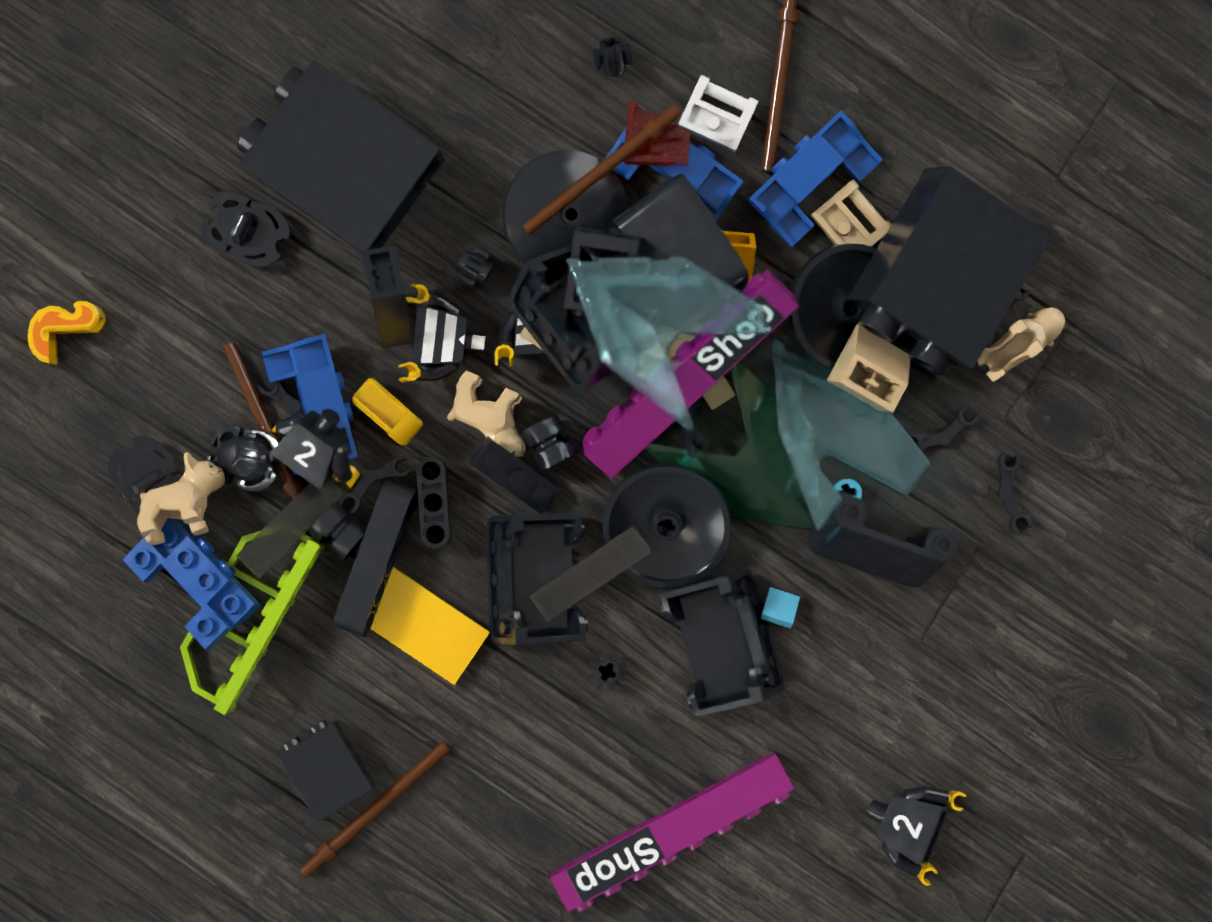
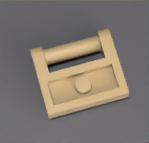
[811,179,892,247]

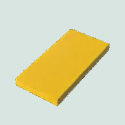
[371,567,490,685]

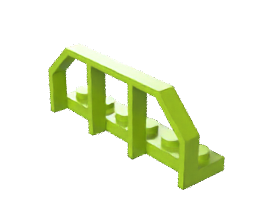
[180,524,327,715]

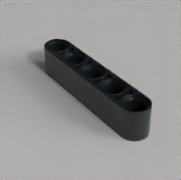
[333,480,418,637]

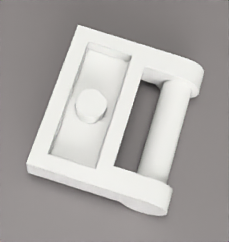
[678,75,759,152]

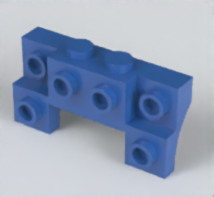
[604,107,743,221]
[748,110,883,248]
[262,334,358,476]
[123,518,261,650]

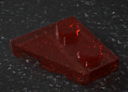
[624,101,691,167]

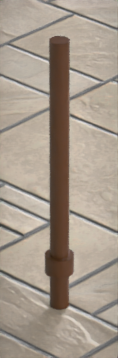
[761,0,799,173]
[522,104,682,235]
[223,342,312,519]
[299,741,451,878]

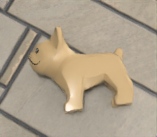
[977,307,1065,382]
[447,370,526,458]
[137,452,225,546]

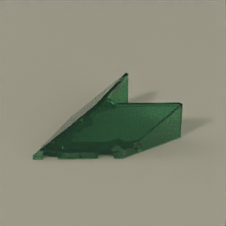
[645,361,820,530]

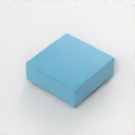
[760,587,800,629]

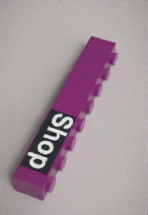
[583,269,799,479]
[550,752,794,912]

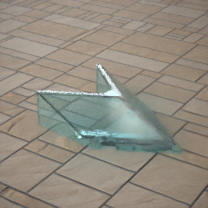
[567,257,769,431]
[772,339,931,531]

